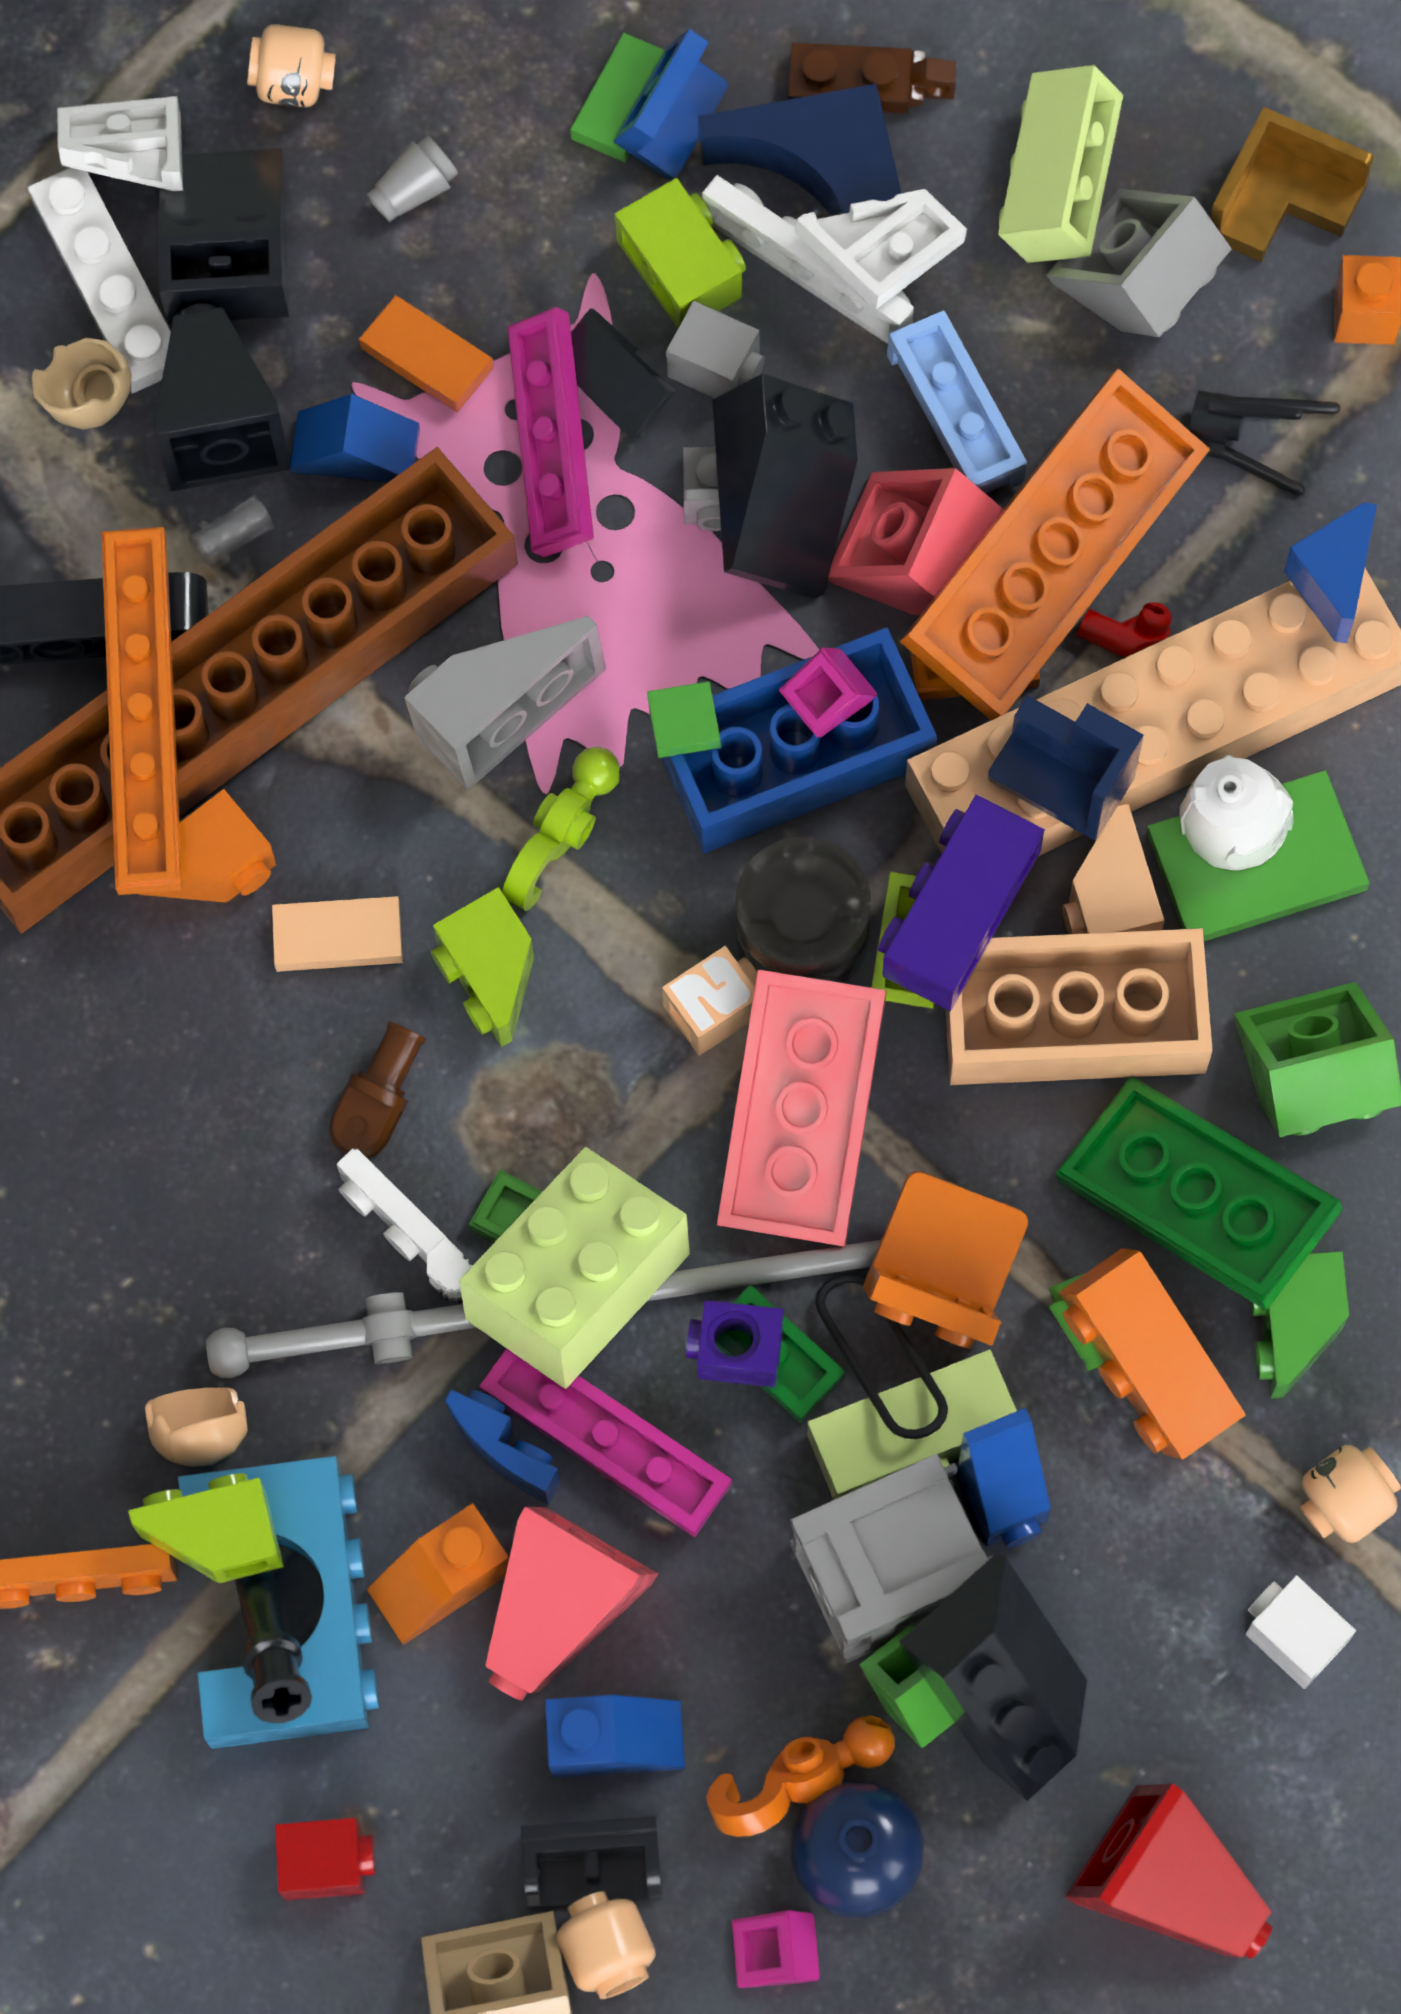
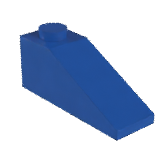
[956,1408,1051,1548]

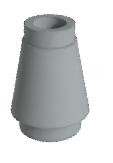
[366,136,458,223]

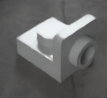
[683,447,721,531]

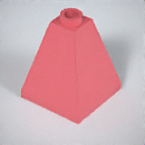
[485,1507,658,1701]

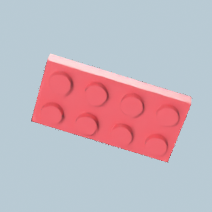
[717,970,887,1246]

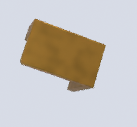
[1210,106,1374,262]

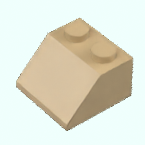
[421,1911,573,2014]

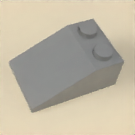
[404,616,606,791]

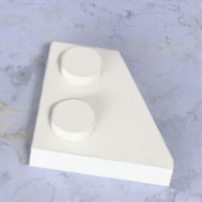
[57,96,183,191]
[795,189,967,310]

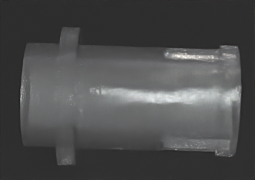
[191,495,274,566]

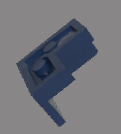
[988,695,1144,841]

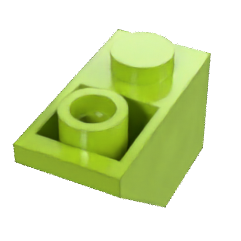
[430,887,534,1048]
[128,1473,283,1583]

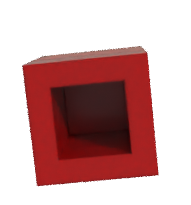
[275,1818,376,1901]

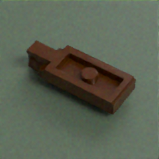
[788,42,956,114]

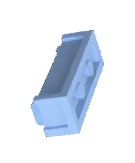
[887,310,1027,494]

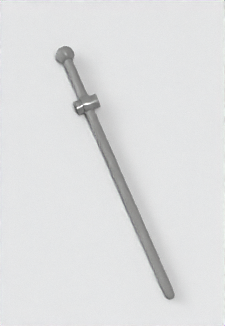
[206,1240,881,1379]

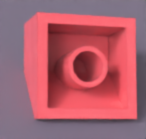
[828,468,1002,615]

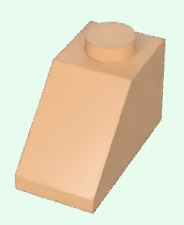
[1062,804,1164,934]

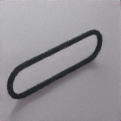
[815,1273,948,1439]

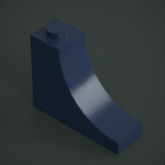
[698,84,902,217]

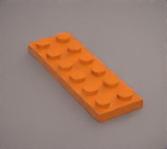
[899,368,1210,720]

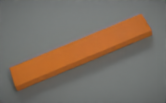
[101,527,182,895]

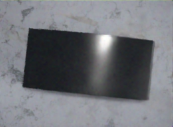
[571,308,676,439]

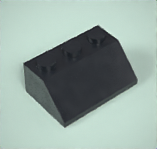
[899,1551,1087,1801]

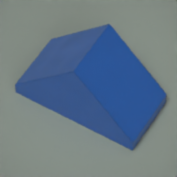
[290,394,420,482]
[1284,502,1377,644]

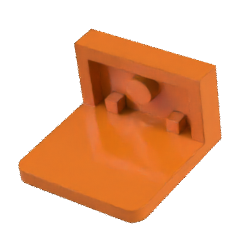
[862,1171,1028,1349]

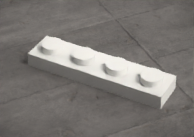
[28,168,171,394]
[702,175,914,344]

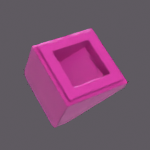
[779,647,877,738]
[732,1910,820,1988]

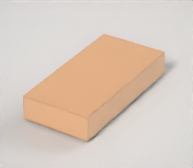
[272,896,403,972]

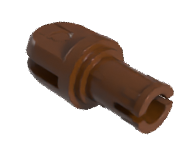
[329,1021,426,1158]

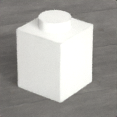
[1245,1575,1356,1689]

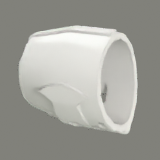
[1179,754,1294,871]

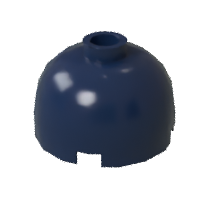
[791,1781,924,1919]

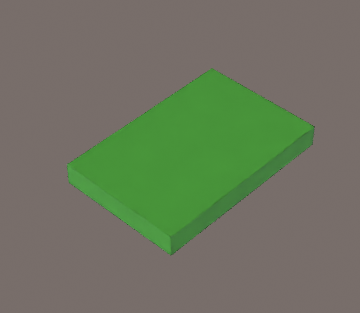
[1146,770,1370,942]

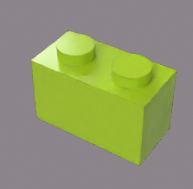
[615,178,746,329]

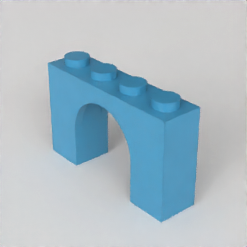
[178,1456,379,1749]

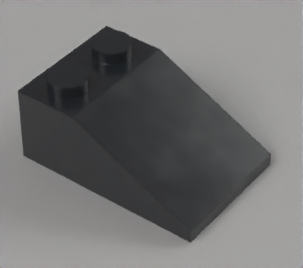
[712,373,858,599]

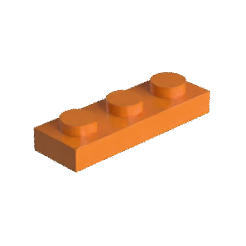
[0,1544,178,1609]

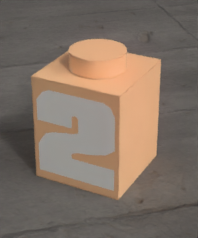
[662,946,757,1056]

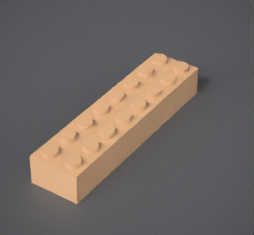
[905,568,1401,856]

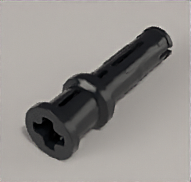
[235,1570,312,1723]

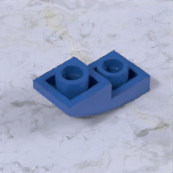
[445,1389,560,1505]

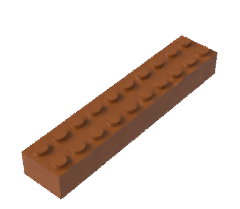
[0,446,518,934]

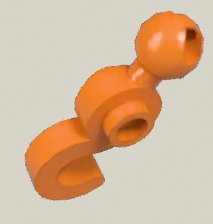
[706,1715,895,1837]

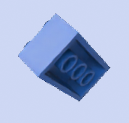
[655,627,937,854]

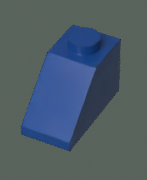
[545,1695,685,1779]

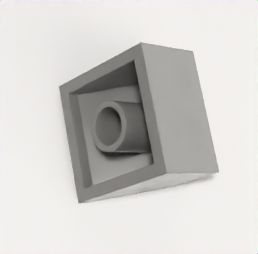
[1046,188,1232,337]

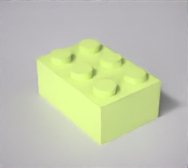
[459,1146,690,1389]

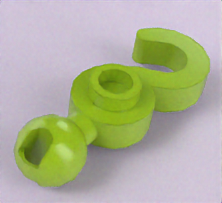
[502,746,620,911]

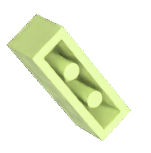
[998,65,1123,263]
[807,1350,1017,1500]

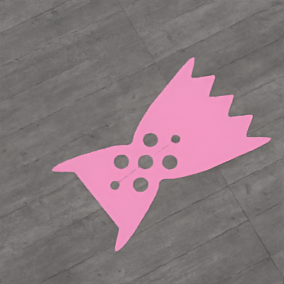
[352,273,819,794]

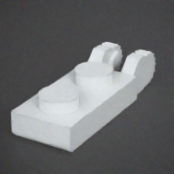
[336,1149,473,1303]

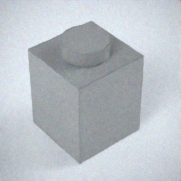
[666,300,765,398]

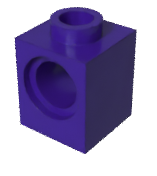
[686,1300,784,1388]

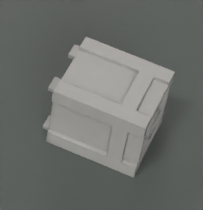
[790,1454,995,1664]

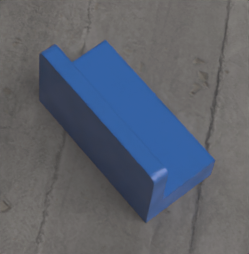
[613,28,728,180]

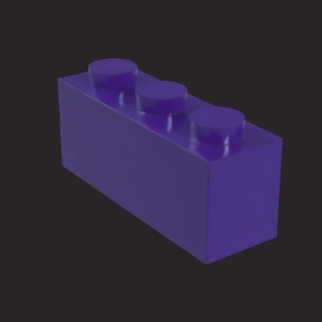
[878,794,1045,1012]

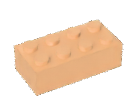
[945,928,1212,1085]

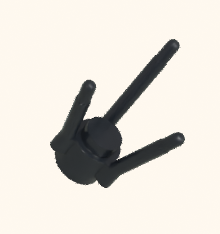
[1189,390,1340,496]

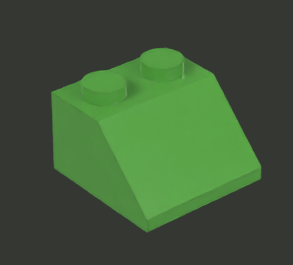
[1234,982,1401,1137]

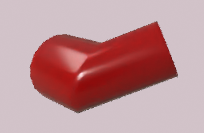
[1077,602,1173,658]

